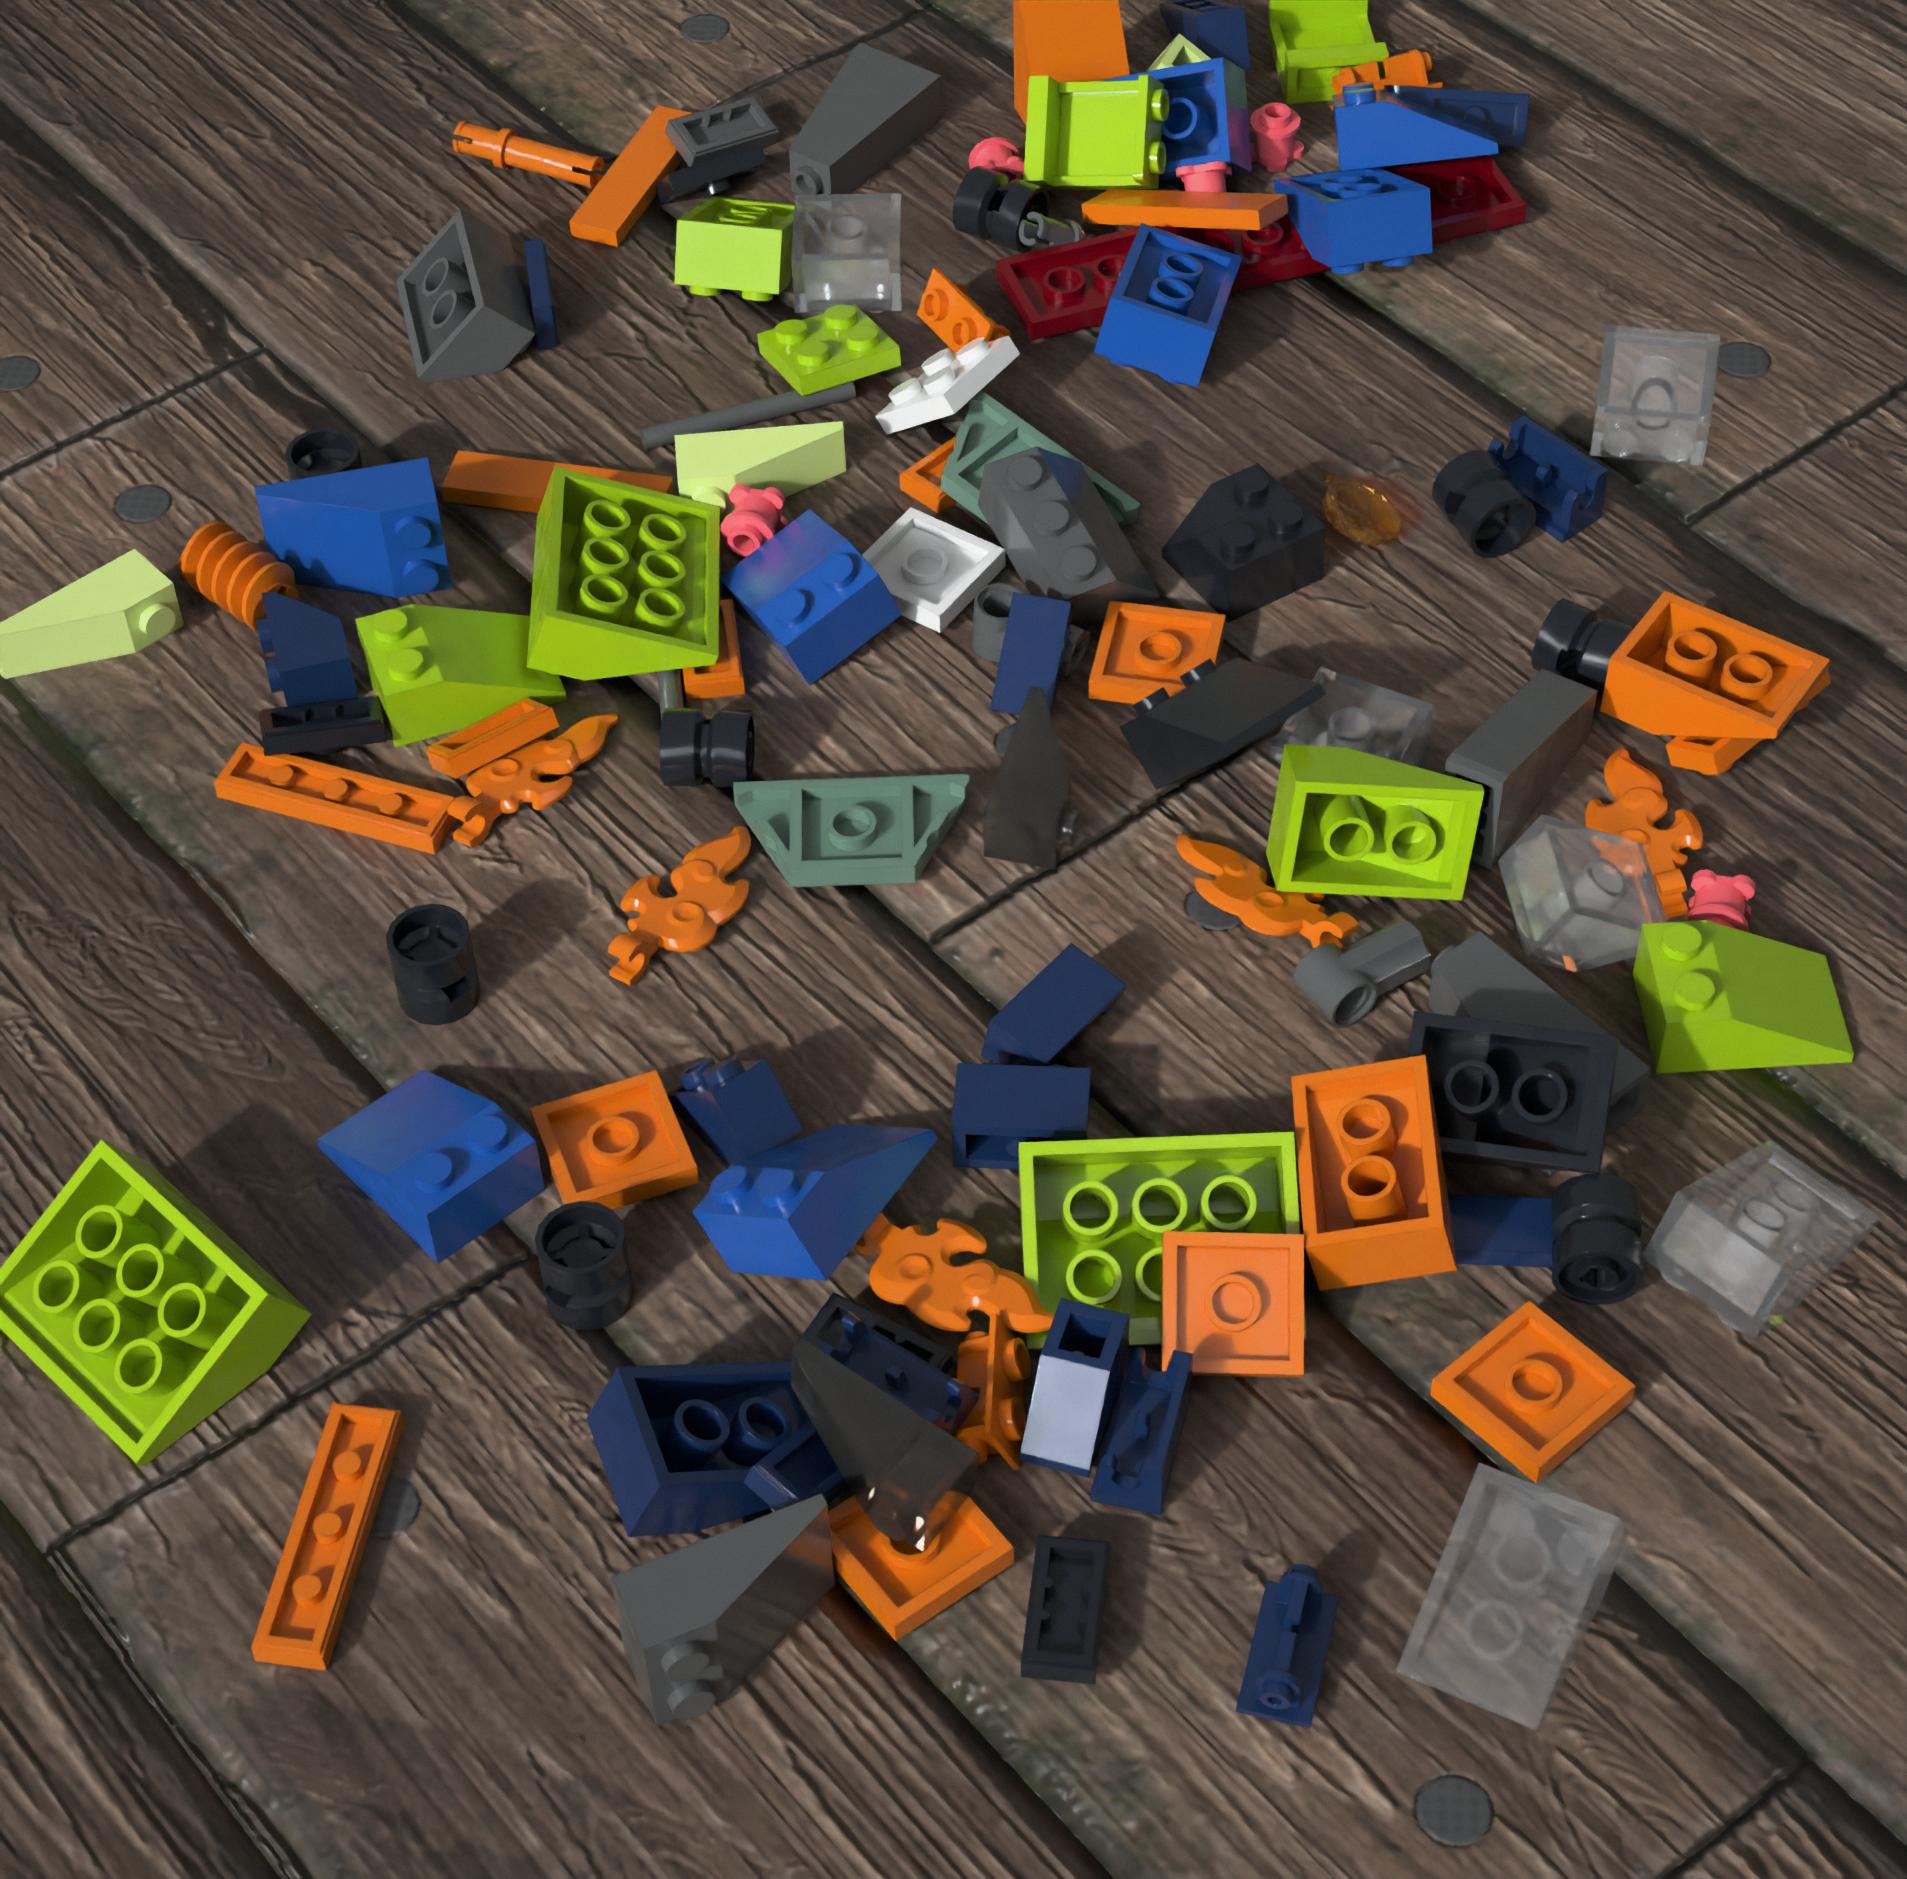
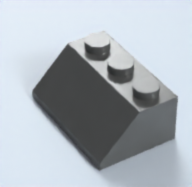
[396,208,535,384]
[978,446,1160,629]

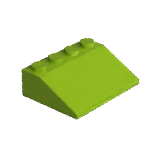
[527,466,720,681]
[1018,1132,1307,1351]
[0,1139,312,1466]

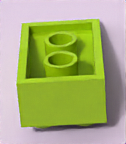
[674,196,813,301]
[355,604,567,748]
[1266,744,1485,901]
[1633,920,1854,1074]

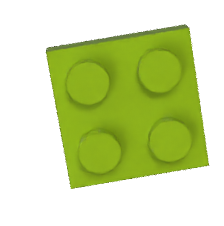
[757,304,902,396]

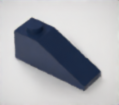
[1160,0,1251,70]

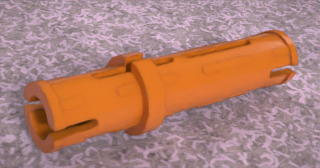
[452,120,605,189]

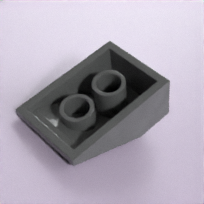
[610,1493,835,1727]

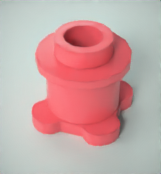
[1249,102,1304,173]
[968,137,1024,181]
[1175,161,1232,192]
[720,484,788,557]
[1684,869,1756,933]

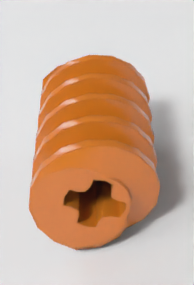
[178,521,300,633]

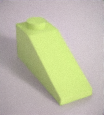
[674,421,846,519]
[0,549,184,679]

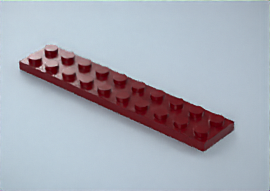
[996,155,1527,340]

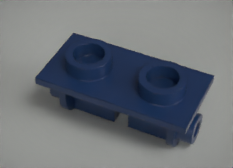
[1236,1564,1340,1729]

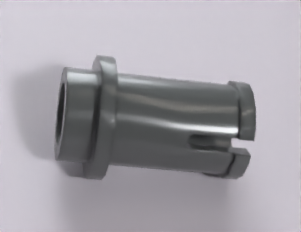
[1019,211,1086,249]

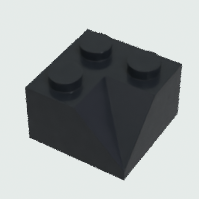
[1162,463,1326,623]

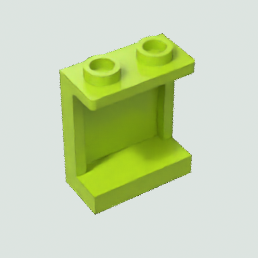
[1267,0,1389,104]
[1023,74,1169,190]

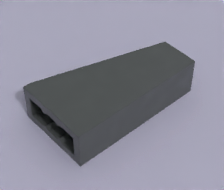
[789,42,942,209]
[1445,669,1597,870]
[1428,931,1651,1178]

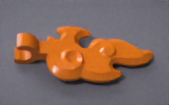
[447,713,619,847]
[1585,749,1703,920]
[608,826,751,986]
[1176,833,1359,950]
[853,1212,1055,1333]

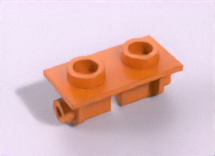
[1330,49,1443,111]
[917,268,1011,353]
[952,1313,1031,1470]

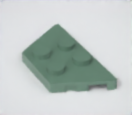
[940,390,1141,527]
[733,774,970,887]

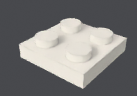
[875,335,1020,435]
[862,507,1006,633]

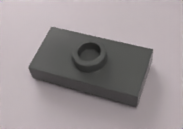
[665,96,779,167]

